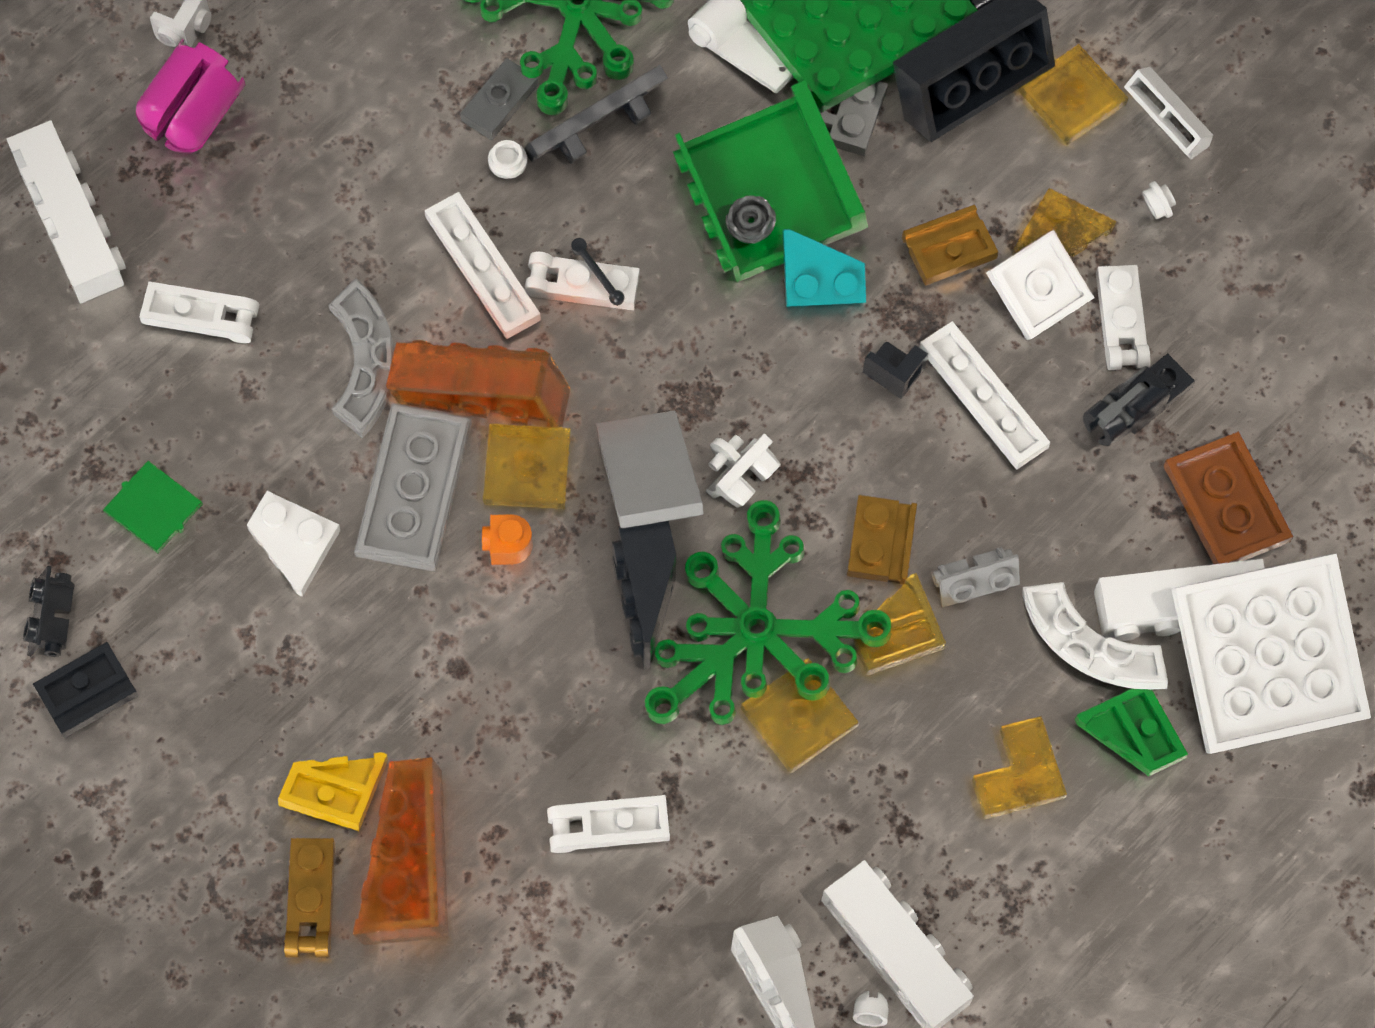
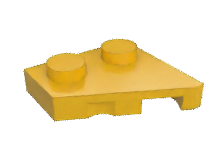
[278,752,388,831]

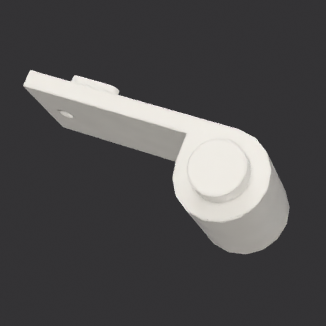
[688,0,794,94]

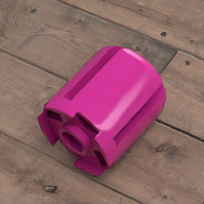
[136,39,246,154]

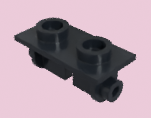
[23,566,75,657]

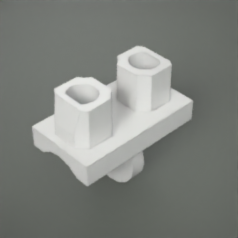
[705,433,781,508]

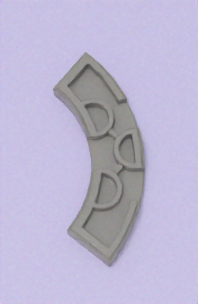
[329,278,395,438]

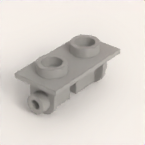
[932,547,1020,608]

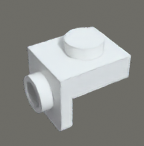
[150,0,211,47]

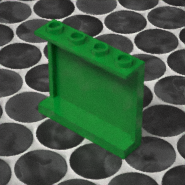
[673,80,868,283]

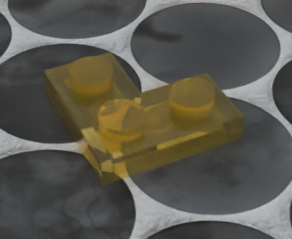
[972,716,1067,820]

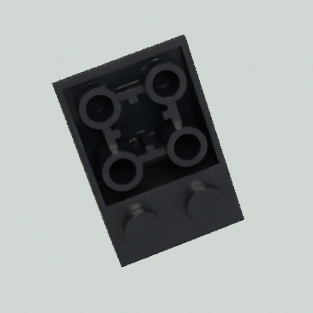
[612,521,676,669]

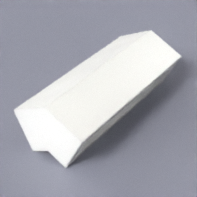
[1124,67,1213,159]

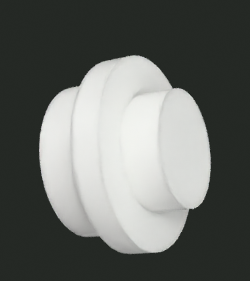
[488,140,527,179]
[1142,181,1176,219]

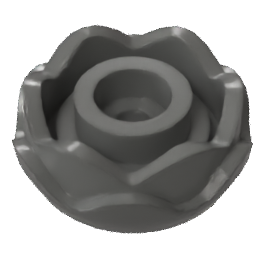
[726,196,776,243]

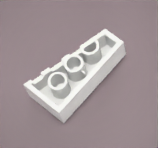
[6,120,126,304]

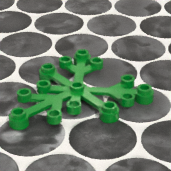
[464,0,674,115]
[645,500,892,725]

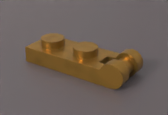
[284,838,335,958]

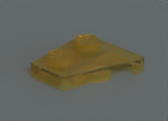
[1012,188,1116,257]
[853,573,946,676]

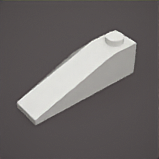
[731,916,815,1028]

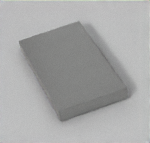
[354,403,471,572]
[596,410,703,528]

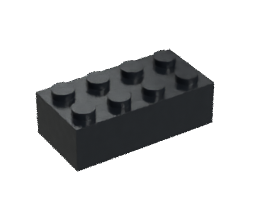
[893,0,1055,142]

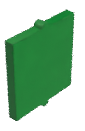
[103,461,203,554]

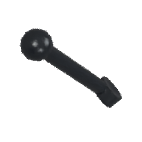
[571,238,625,306]

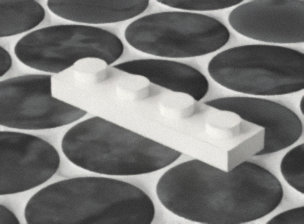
[425,192,541,339]
[919,321,1050,470]

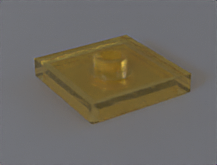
[1018,44,1129,146]
[483,424,571,509]
[741,658,859,773]

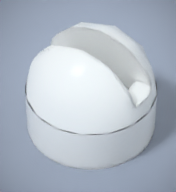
[853,991,889,1027]

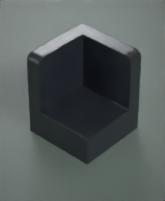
[862,342,928,399]

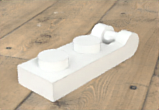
[524,252,640,311]
[1096,265,1150,370]
[139,282,260,344]
[547,795,670,853]

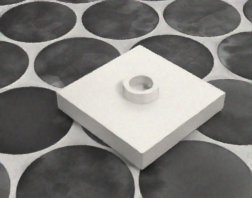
[986,230,1094,340]

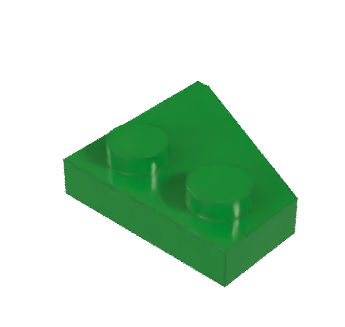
[1074,688,1188,776]

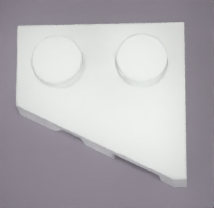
[247,491,341,597]

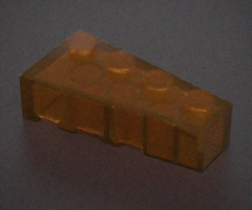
[386,340,571,432]
[352,757,449,945]

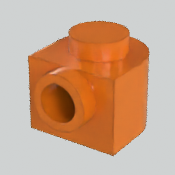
[482,514,533,565]

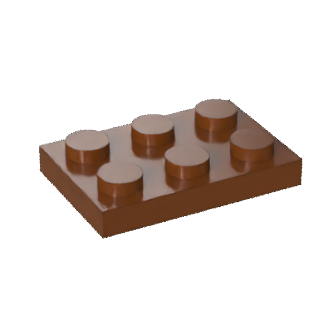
[1163,431,1294,564]

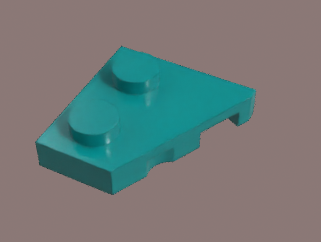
[783,229,866,307]

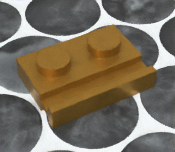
[902,204,999,286]
[847,495,917,585]

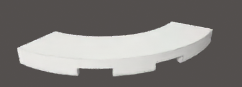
[1022,582,1168,690]

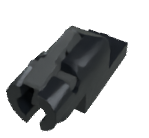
[1083,353,1195,446]

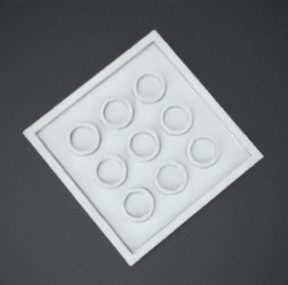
[1172,554,1371,754]

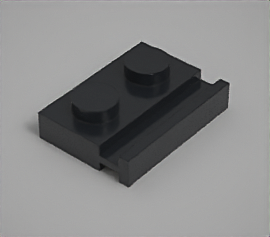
[33,642,139,738]

